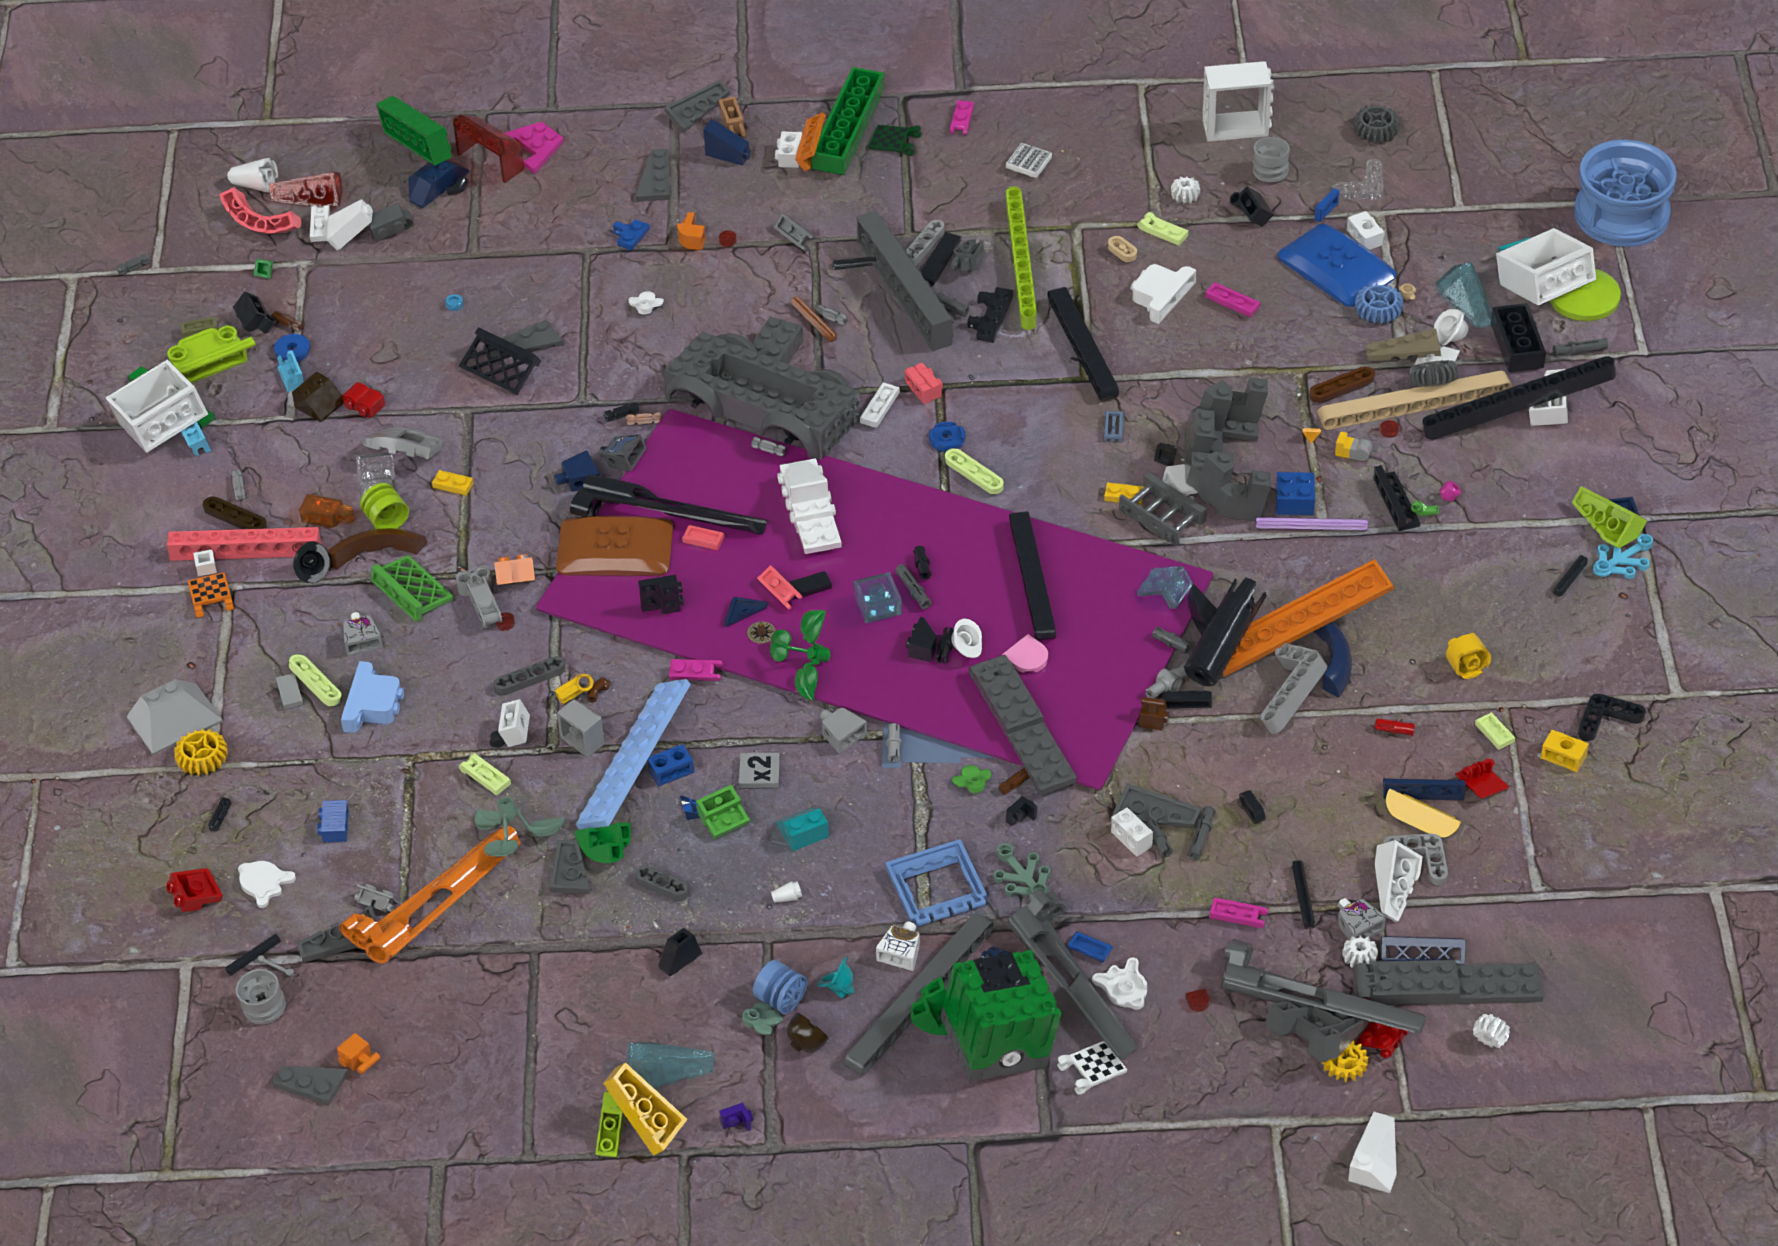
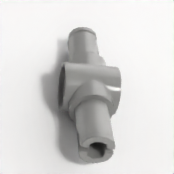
[1145,662,1187,698]

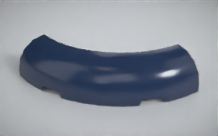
[1313,621,1352,698]

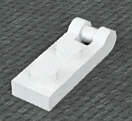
[310,205,330,242]

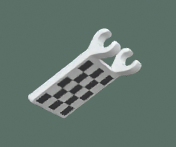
[1057,1041,1127,1095]

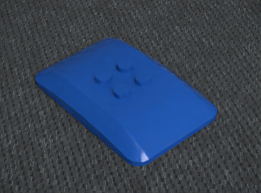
[1278,224,1396,307]

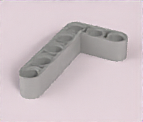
[1260,644,1327,734]

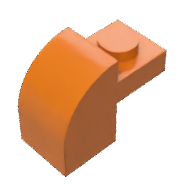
[677,212,706,250]

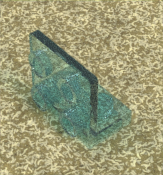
[1137,566,1193,609]

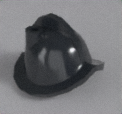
[293,541,331,583]

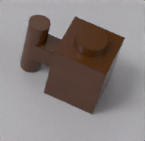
[1139,697,1170,731]

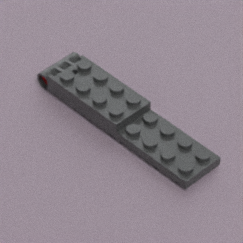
[968,654,1077,795]
[1353,960,1543,1005]

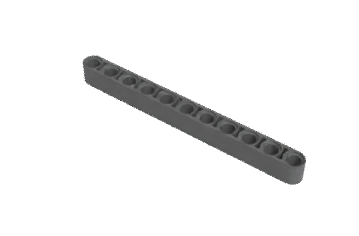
[844,913,994,1076]

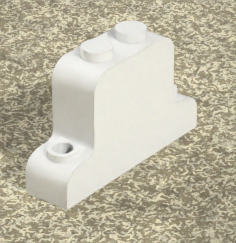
[1131,264,1196,324]

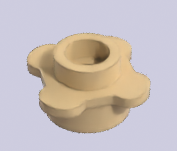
[1399,284,1417,300]

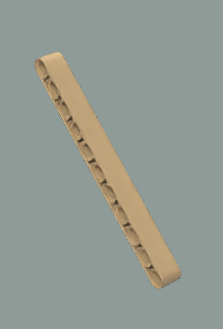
[1317,371,1512,430]

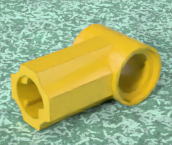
[554,673,593,704]

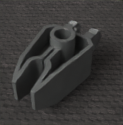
[950,239,985,273]

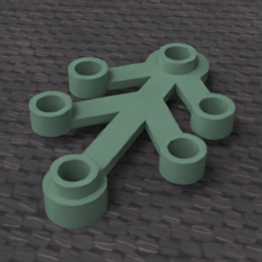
[994,843,1051,897]

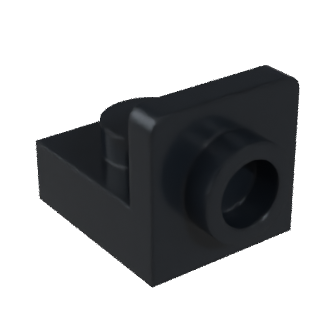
[1006,796,1037,826]

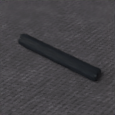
[1292,860,1315,928]

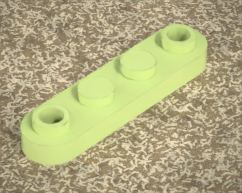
[945,449,1004,494]
[289,655,341,706]

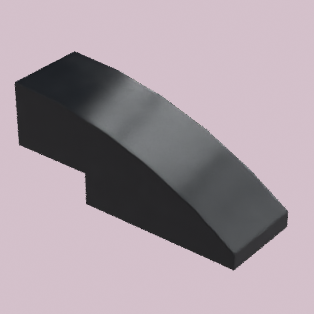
[1187,584,1217,635]

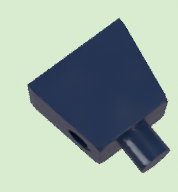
[554,451,600,492]

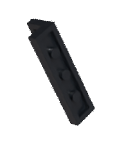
[1373,465,1420,532]

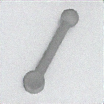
[257,955,294,978]

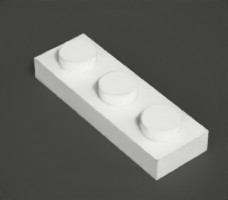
[860,383,900,428]

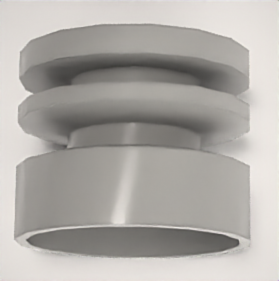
[1253,137,1290,182]
[236,969,286,1025]

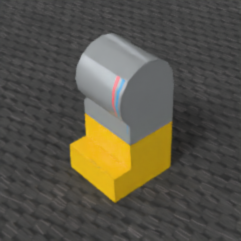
[1335,431,1373,461]

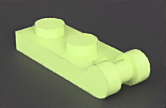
[1137,212,1188,246]
[459,753,511,796]

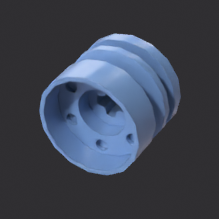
[753,960,807,1014]

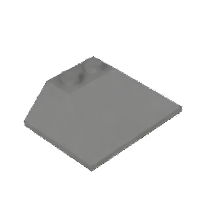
[127,679,223,756]

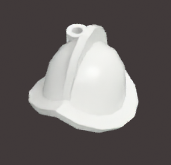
[1434,309,1468,346]

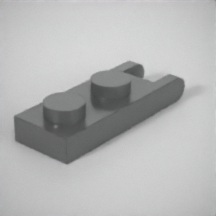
[773,213,816,252]

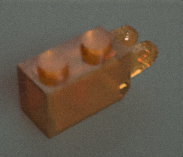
[299,494,355,528]

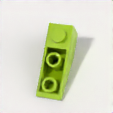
[595,1091,626,1158]

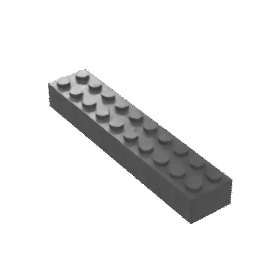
[856,210,954,351]

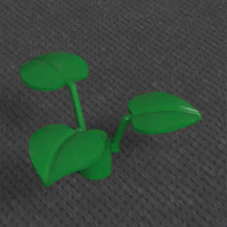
[770,610,830,700]

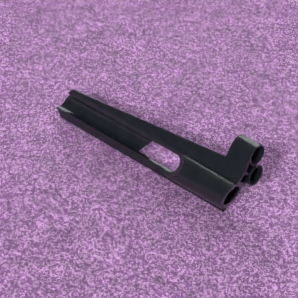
[570,475,767,534]

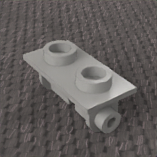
[354,884,399,913]

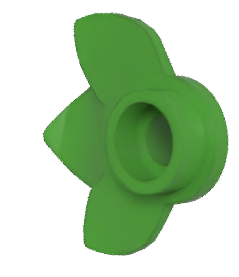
[952,765,991,793]

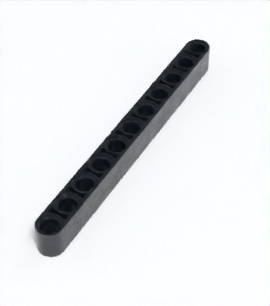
[1422,356,1617,440]

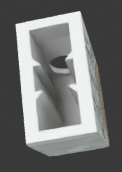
[876,922,920,971]

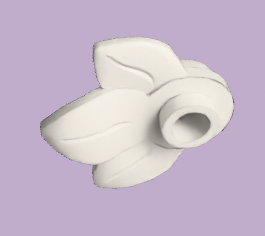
[629,291,664,314]

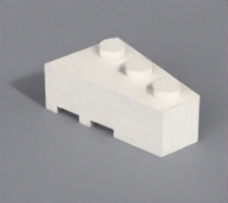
[1529,369,1568,426]

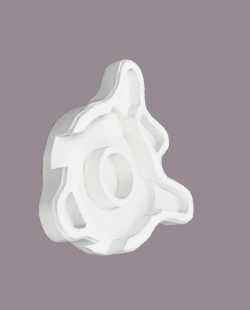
[238,861,296,908]
[1092,958,1147,1010]

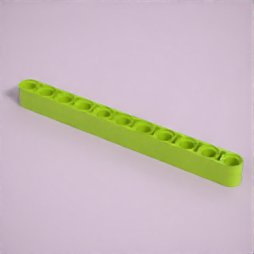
[1006,186,1037,330]

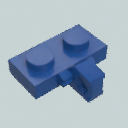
[612,219,650,251]

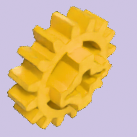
[1322,1040,1368,1082]

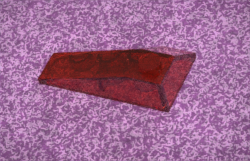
[269,172,343,208]

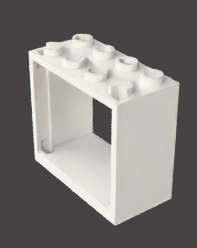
[1202,61,1274,142]
[1496,228,1596,305]

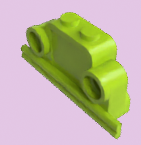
[167,326,256,384]

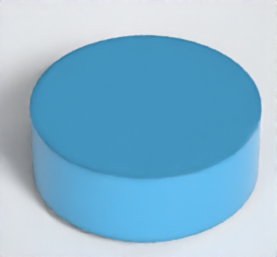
[445,294,464,311]

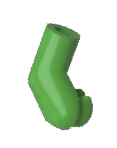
[1411,501,1439,516]

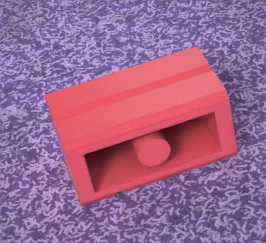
[905,363,943,404]

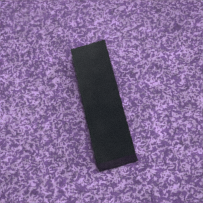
[921,232,961,285]

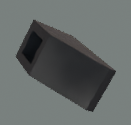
[906,617,937,662]
[658,928,702,977]

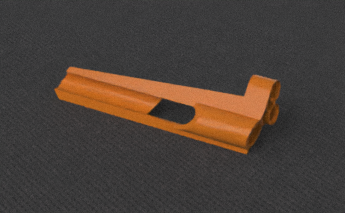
[339,826,521,964]

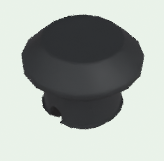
[489,731,505,748]

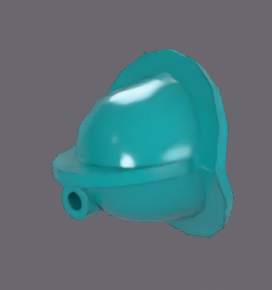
[817,957,854,998]

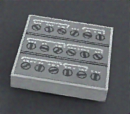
[1006,143,1052,178]

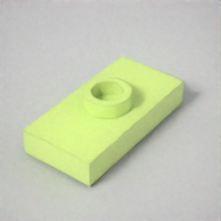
[1475,712,1515,750]

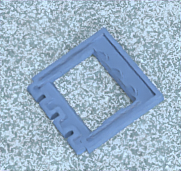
[885,839,987,927]

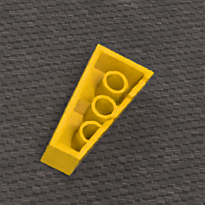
[603,1063,687,1156]

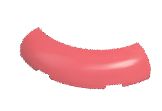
[219,187,301,234]

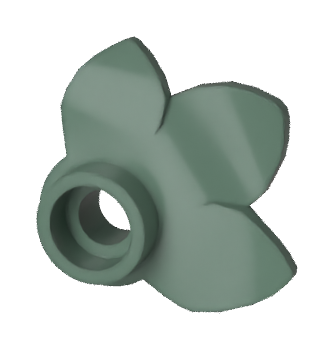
[742,1002,783,1035]

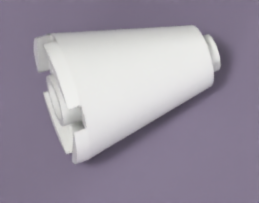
[228,158,278,193]

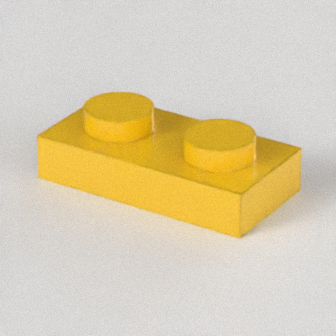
[432,470,474,496]
[1104,482,1144,505]

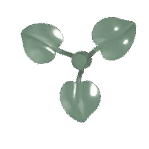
[475,797,565,857]

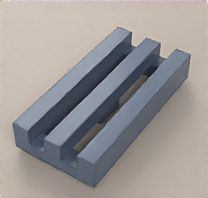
[1104,411,1124,442]

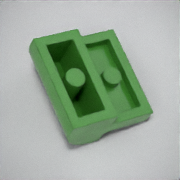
[696,785,750,840]

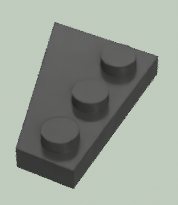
[272,1066,349,1106]

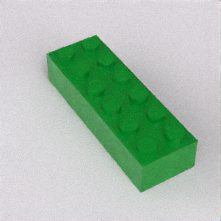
[376,96,452,166]

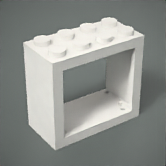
[106,360,208,453]

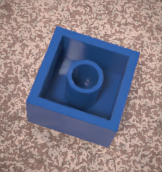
[1276,472,1315,515]

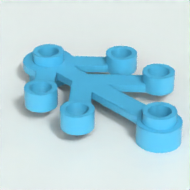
[1593,534,1653,579]

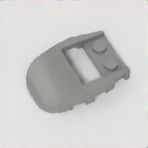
[362,427,442,459]

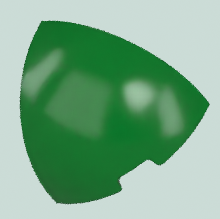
[574,822,631,863]
[911,976,948,1035]

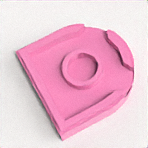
[1002,634,1048,673]

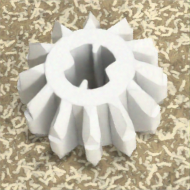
[1171,176,1200,204]
[1342,935,1378,969]
[1473,1014,1510,1048]

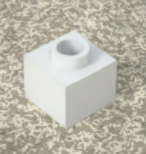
[193,549,217,577]

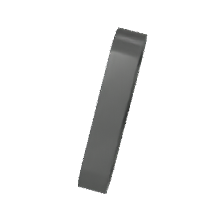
[635,866,689,901]

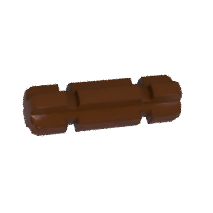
[271,311,303,331]
[999,768,1030,795]

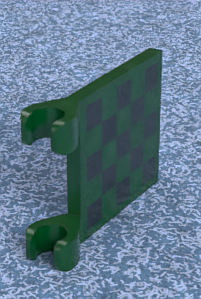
[868,125,922,156]

